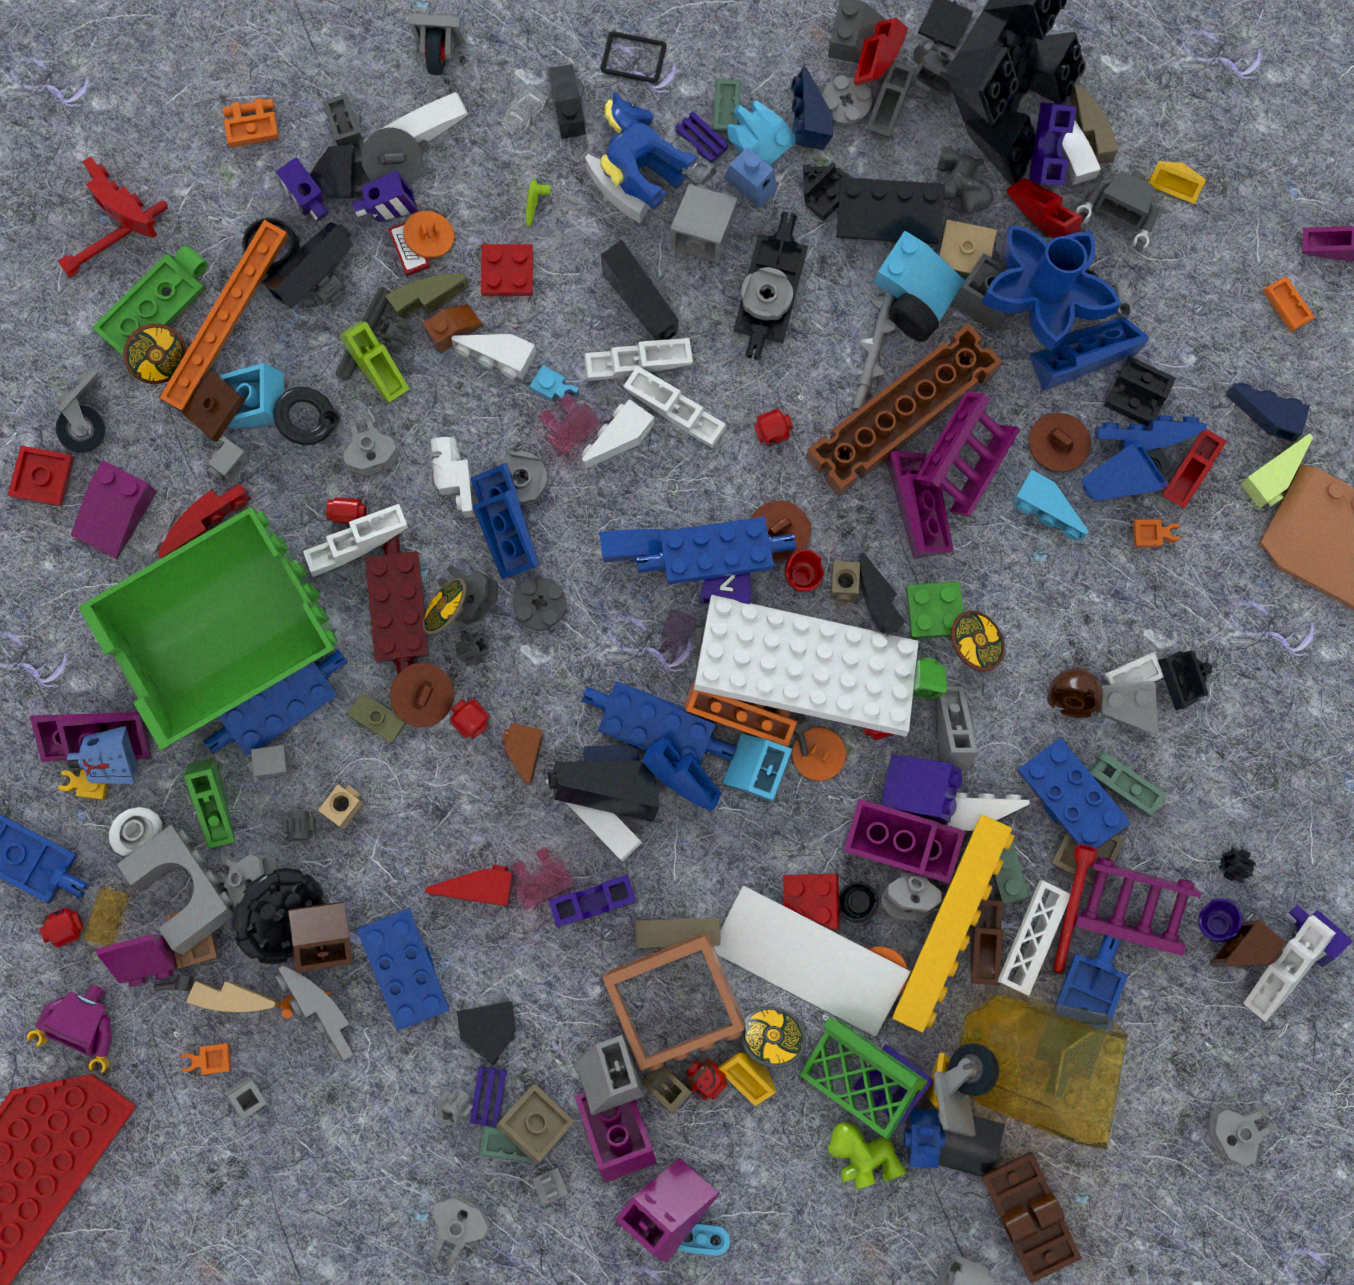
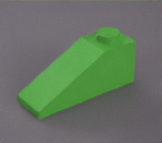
[184,758,236,849]

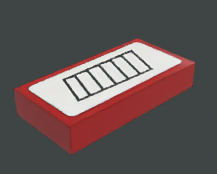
[388,223,431,277]

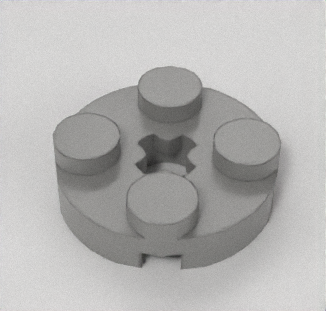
[822,75,872,128]
[741,267,793,320]
[497,451,547,505]

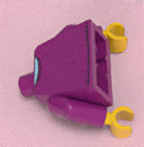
[27,985,112,1073]

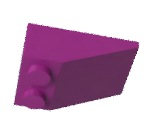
[71,460,157,559]
[95,934,179,987]
[575,1092,657,1183]

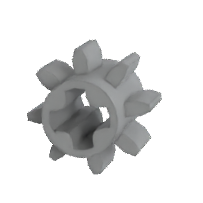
[436,1089,473,1124]

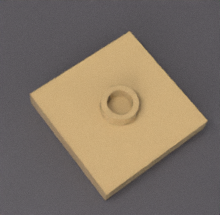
[939,220,997,276]

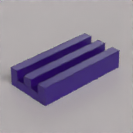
[675,111,728,165]
[470,1066,507,1127]

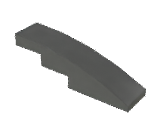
[322,94,372,198]

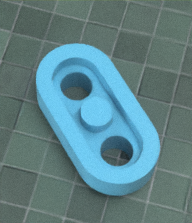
[678,1223,730,1256]

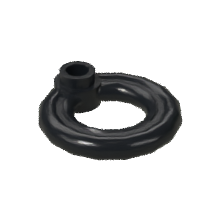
[273,387,341,446]

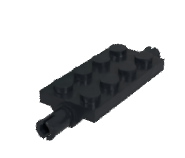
[734,212,808,360]

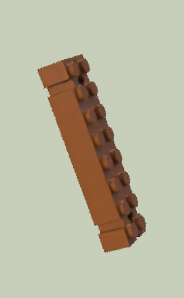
[806,323,1002,497]

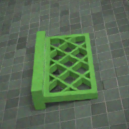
[799,1017,927,1139]

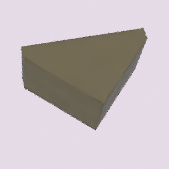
[641,1066,692,1114]

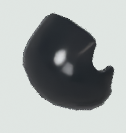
[839,882,879,923]

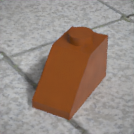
[422,304,483,354]
[501,723,544,786]

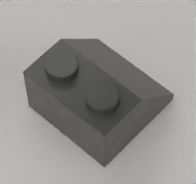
[828,0,886,63]
[951,253,1008,331]

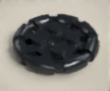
[232,868,326,964]

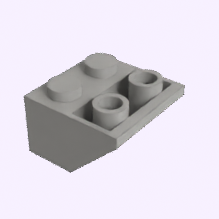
[576,1035,645,1115]

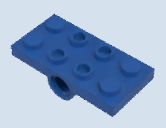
[1017,738,1131,849]
[357,907,450,1031]

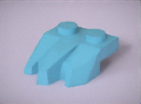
[727,100,795,165]

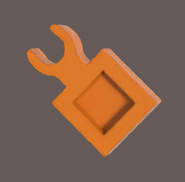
[1132,519,1181,548]
[180,1043,232,1075]

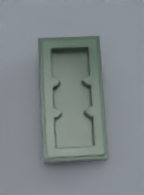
[712,78,741,132]
[478,1126,534,1163]

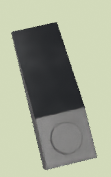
[548,64,586,139]

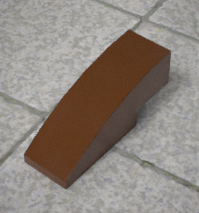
[970,899,1003,986]

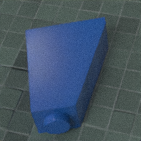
[1081,442,1169,501]

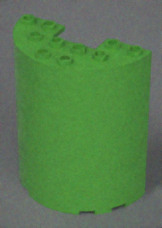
[78,507,338,750]

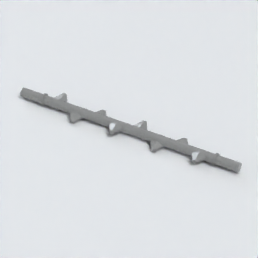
[852,175,928,411]

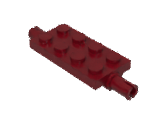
[365,534,429,675]

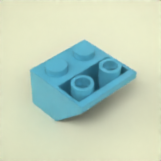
[723,733,792,803]

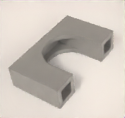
[117,825,234,955]

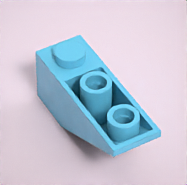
[1012,470,1089,541]

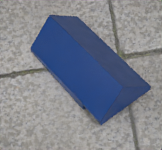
[1030,317,1149,391]
[470,463,540,579]

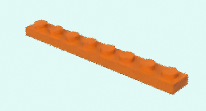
[159,220,288,411]

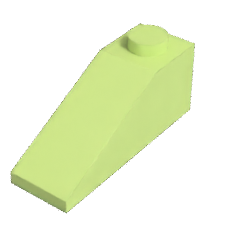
[1240,433,1313,509]

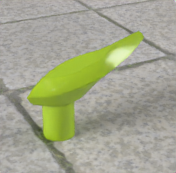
[526,179,550,227]

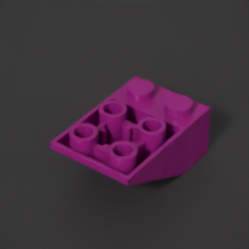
[615,1158,720,1263]

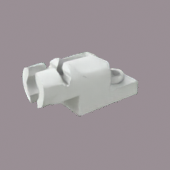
[430,437,475,518]

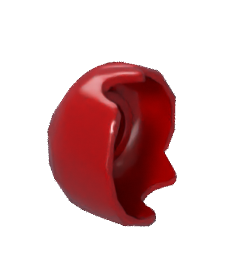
[784,550,825,592]

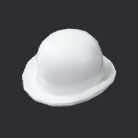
[109,807,162,856]

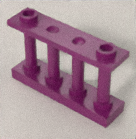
[915,392,1020,517]
[1075,856,1202,956]

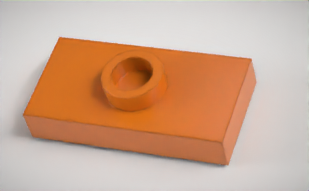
[1263,276,1315,333]

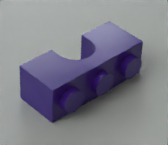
[1029,102,1077,186]
[549,875,637,928]

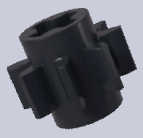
[1219,847,1256,883]

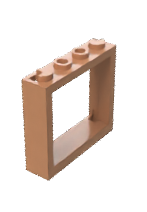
[602,931,746,1071]

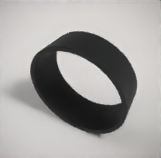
[242,218,300,275]

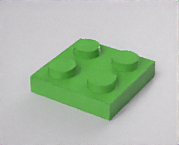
[906,581,963,639]

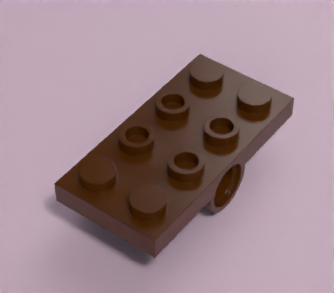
[980,1151,1082,1283]

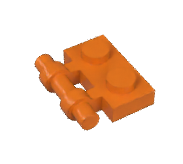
[223,98,279,148]

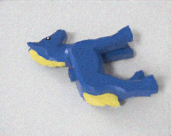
[600,92,697,209]

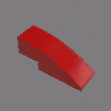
[853,17,908,85]
[1007,178,1082,239]
[1162,429,1227,509]

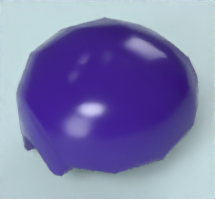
[1198,899,1242,942]

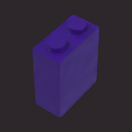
[881,754,962,823]

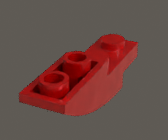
[82,157,157,238]
[158,484,251,558]

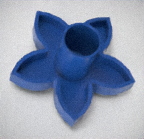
[982,225,1122,351]

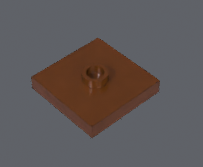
[183,370,246,442]

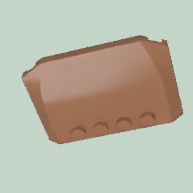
[1258,465,1354,610]

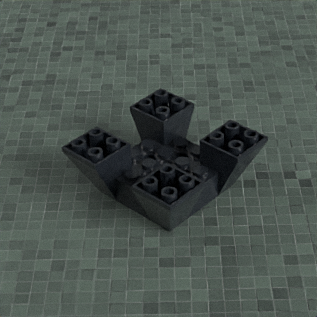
[946,0,1085,186]

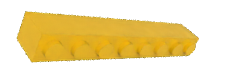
[892,814,1015,1033]

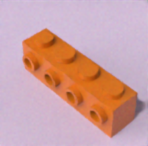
[684,682,797,747]

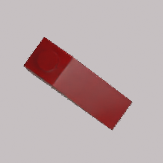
[425,865,514,907]

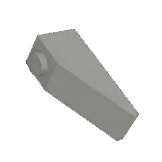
[937,686,978,771]

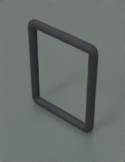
[600,31,667,83]

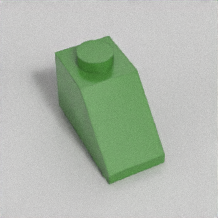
[913,658,947,701]

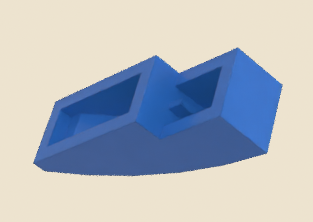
[600,529,669,562]
[642,738,722,811]

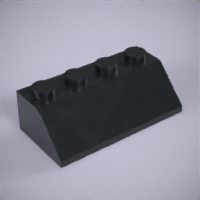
[836,177,945,245]

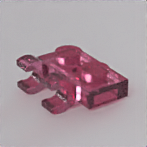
[538,393,602,456]
[511,847,574,911]

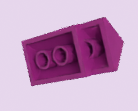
[886,451,954,559]
[30,712,150,766]
[844,799,965,884]

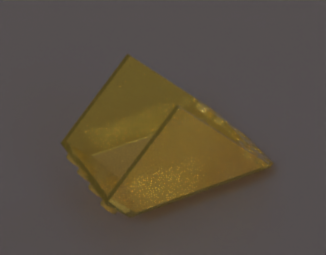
[959,994,1128,1150]

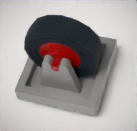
[408,11,466,75]

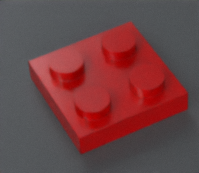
[481,244,533,296]
[8,445,75,507]
[783,874,840,930]

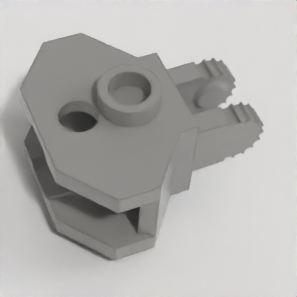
[343,413,400,477]
[216,854,277,910]
[880,868,942,922]
[1207,1105,1278,1167]
[431,1196,491,1267]

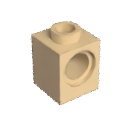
[318,784,364,829]

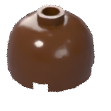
[1047,668,1103,718]

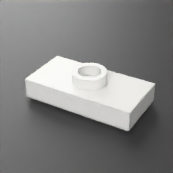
[1104,652,1164,685]

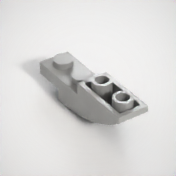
[275,966,353,1061]

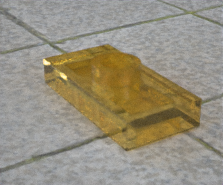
[83,886,129,946]

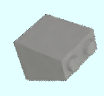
[671,184,738,263]

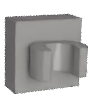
[532,1167,569,1206]

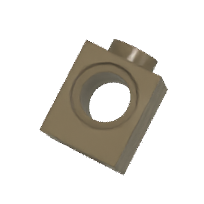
[830,561,860,603]

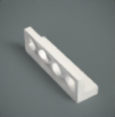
[997,880,1070,996]

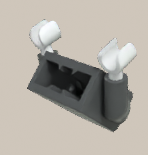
[1076,172,1159,251]

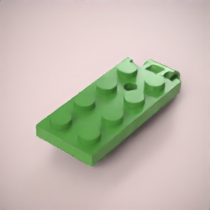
[92,245,208,356]

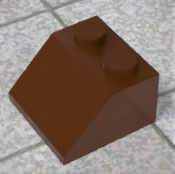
[1209,920,1286,967]

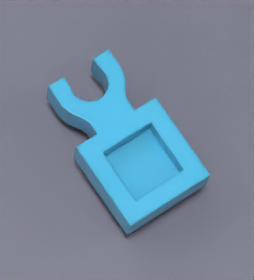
[529,365,579,408]

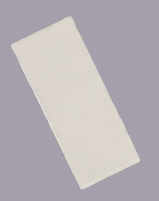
[714,886,910,1036]

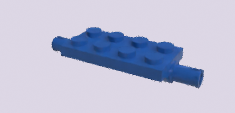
[636,516,796,585]
[203,649,348,756]
[581,681,737,765]
[0,814,89,904]
[1035,935,1128,1098]

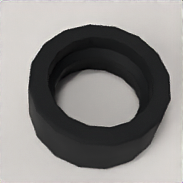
[889,293,939,342]

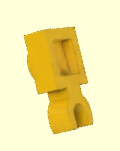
[58,769,108,800]

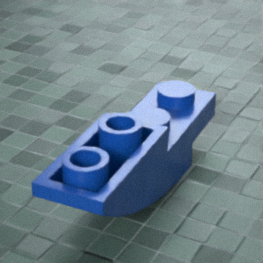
[1094,415,1207,450]

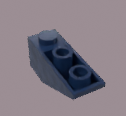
[791,67,833,150]
[1225,383,1310,442]

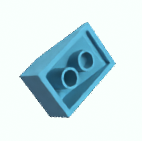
[873,231,965,322]
[203,363,284,429]

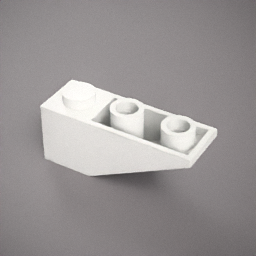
[451,334,536,380]
[581,399,655,469]
[944,793,1029,833]

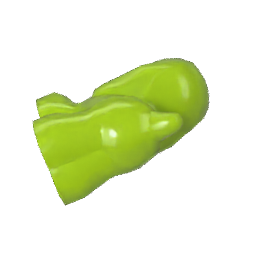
[827,1121,907,1190]

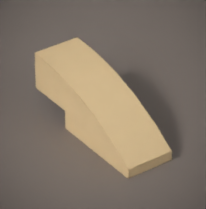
[186,981,281,1012]

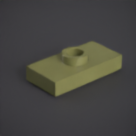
[347,692,406,744]

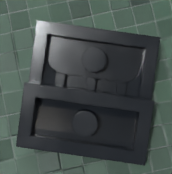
[1104,356,1176,427]
[938,1116,1005,1176]

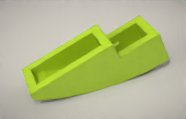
[339,322,409,403]

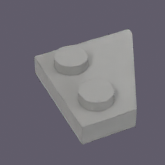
[1101,681,1158,734]

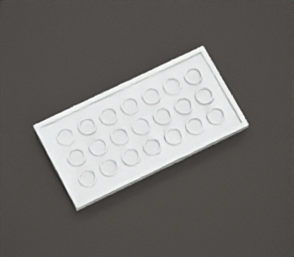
[693,595,918,737]

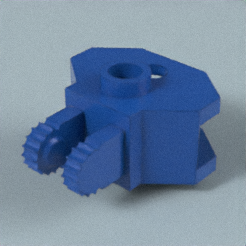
[903,1109,945,1168]

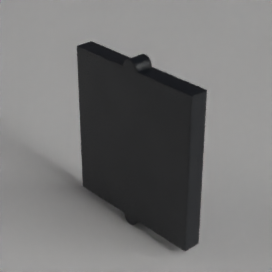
[918,0,973,50]

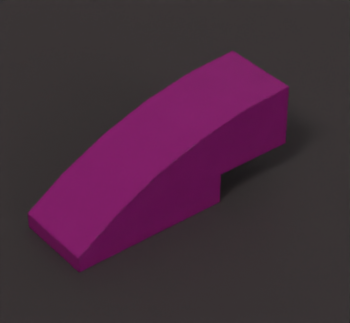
[1302,226,1354,261]

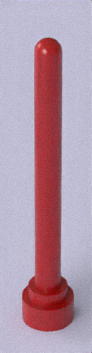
[57,201,168,278]
[1053,844,1098,973]

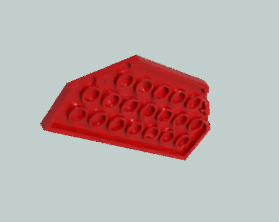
[0,1074,137,1285]

